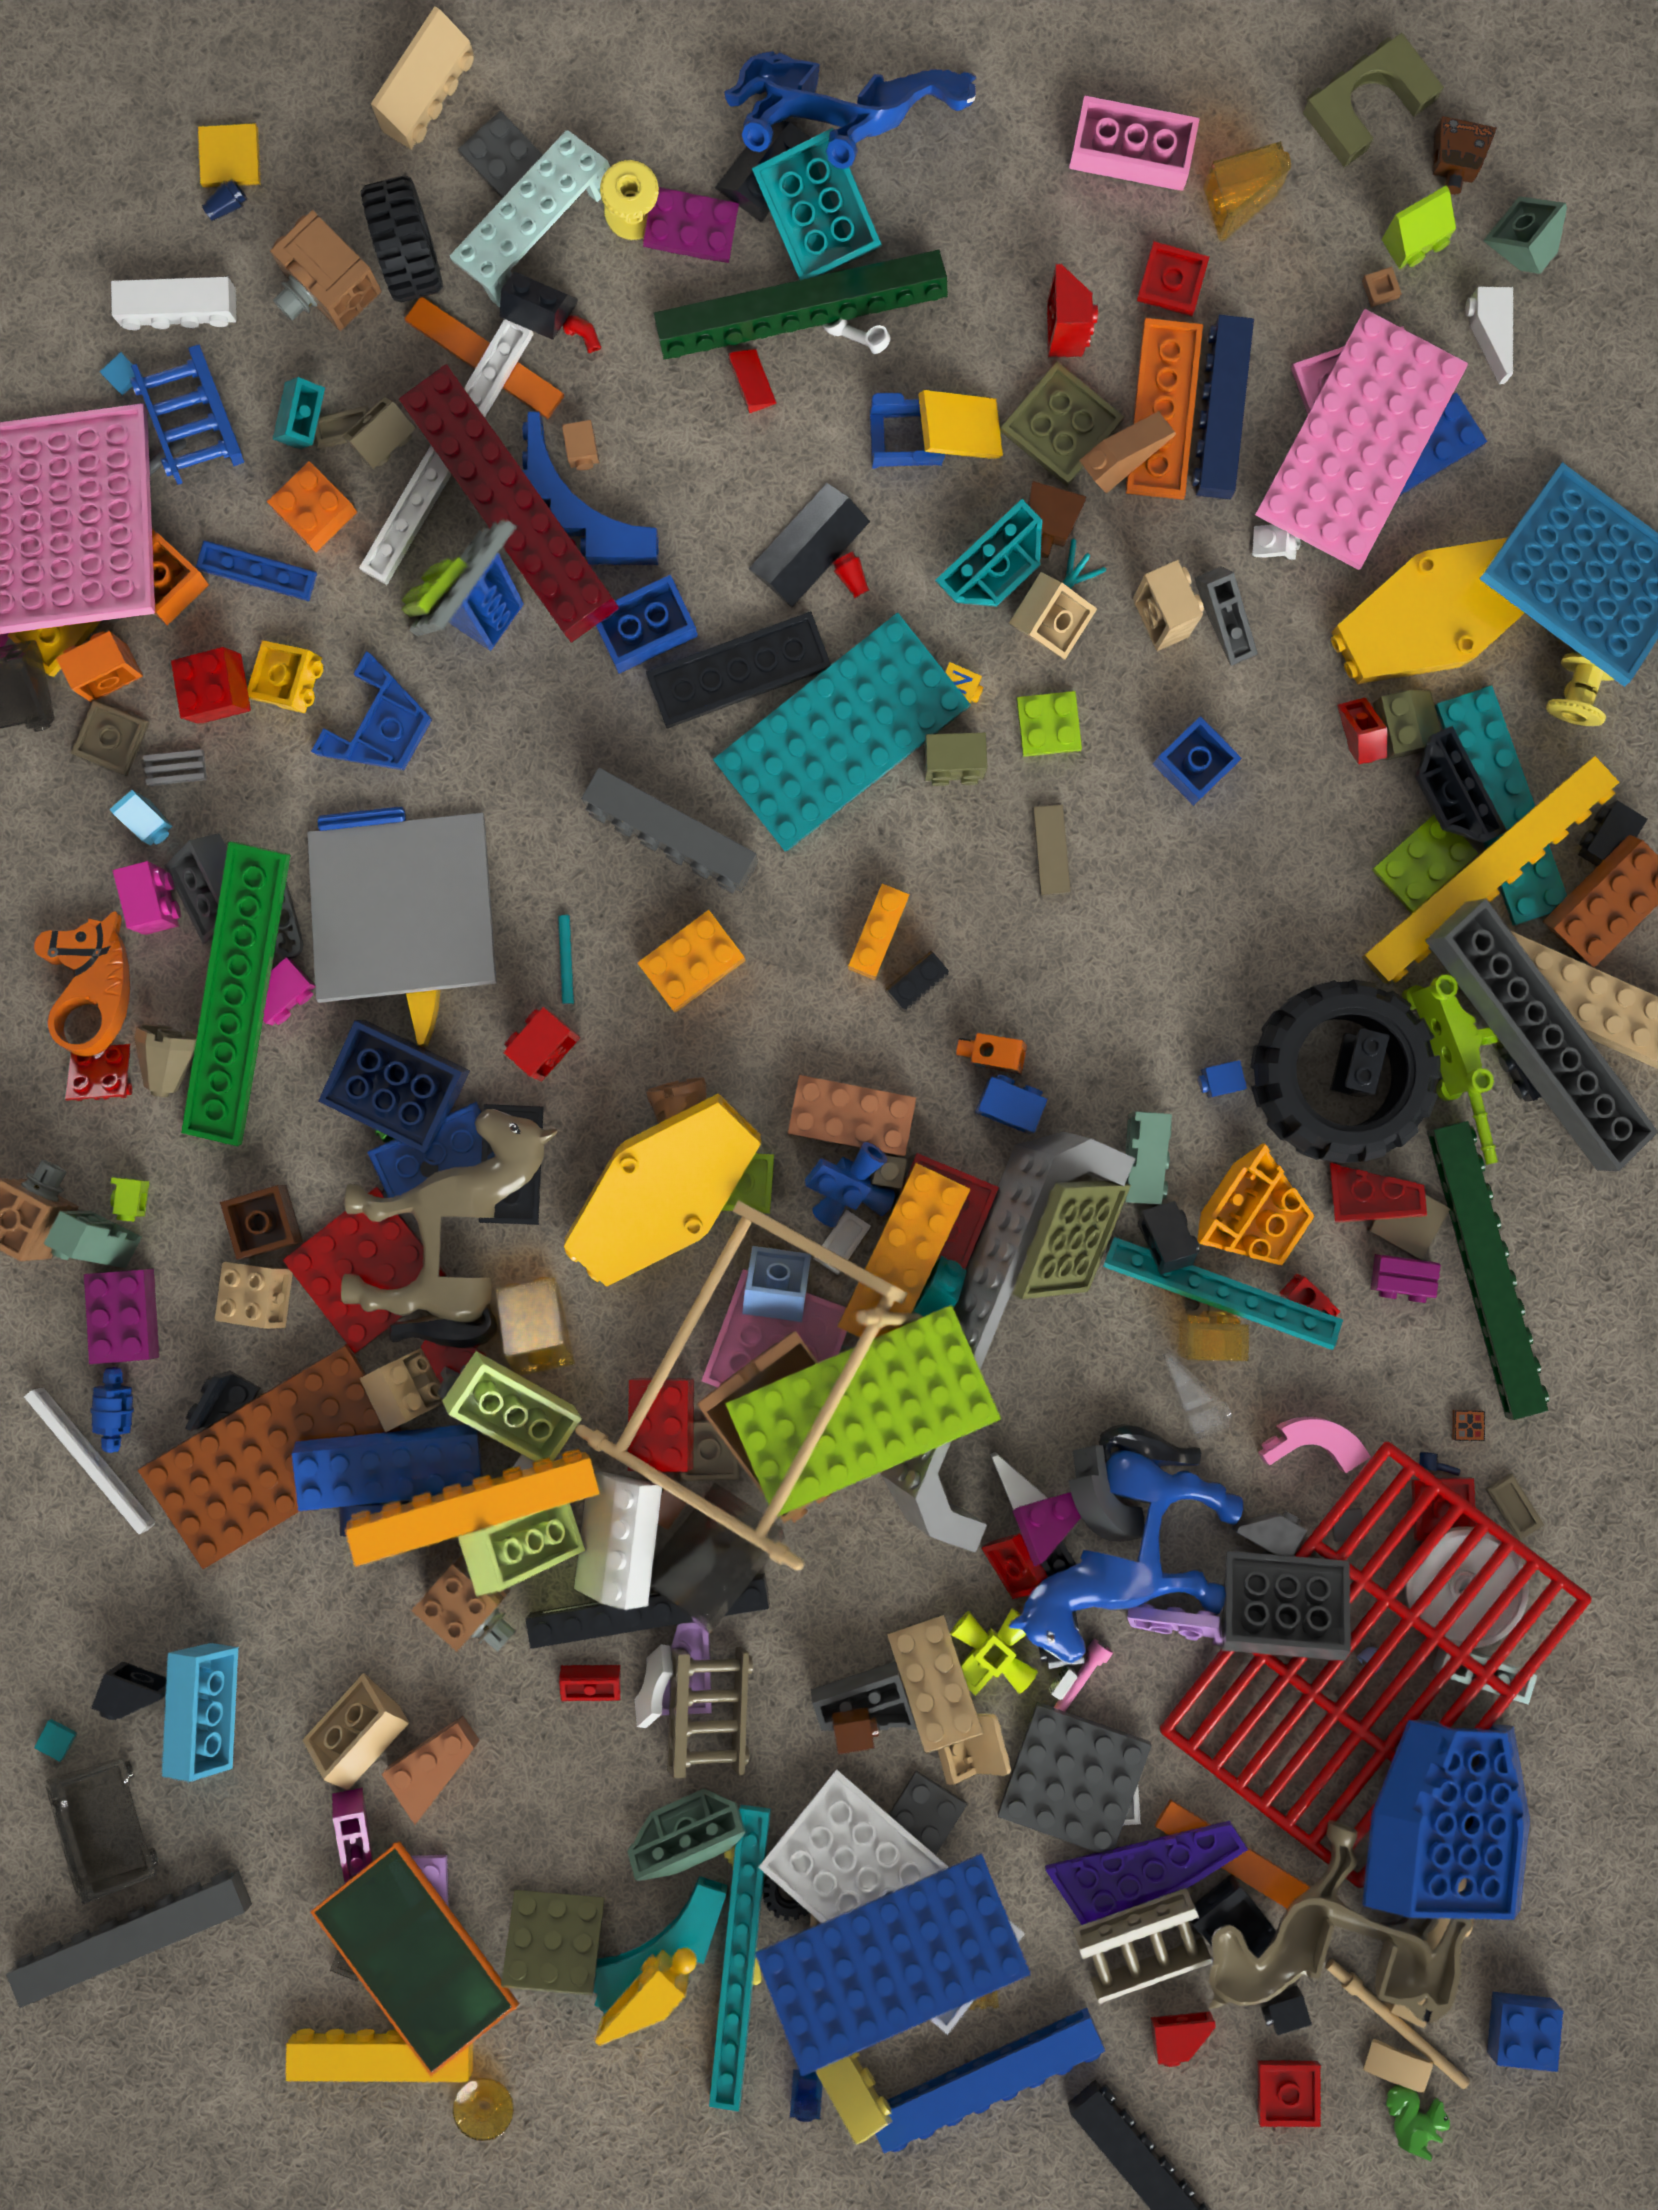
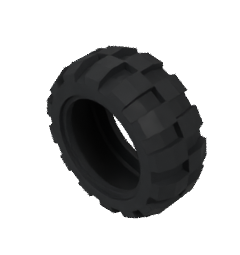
[1250,979,1441,1163]

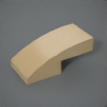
[1363,2039,1434,2093]

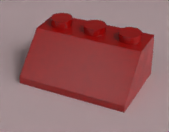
[1047,264,1098,357]

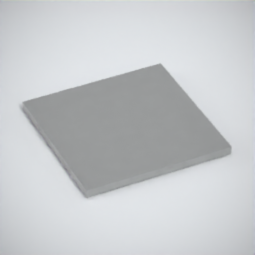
[307,813,497,1003]

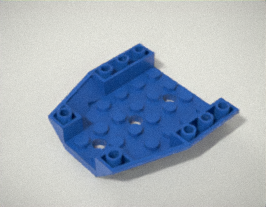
[1362,1720,1530,1920]

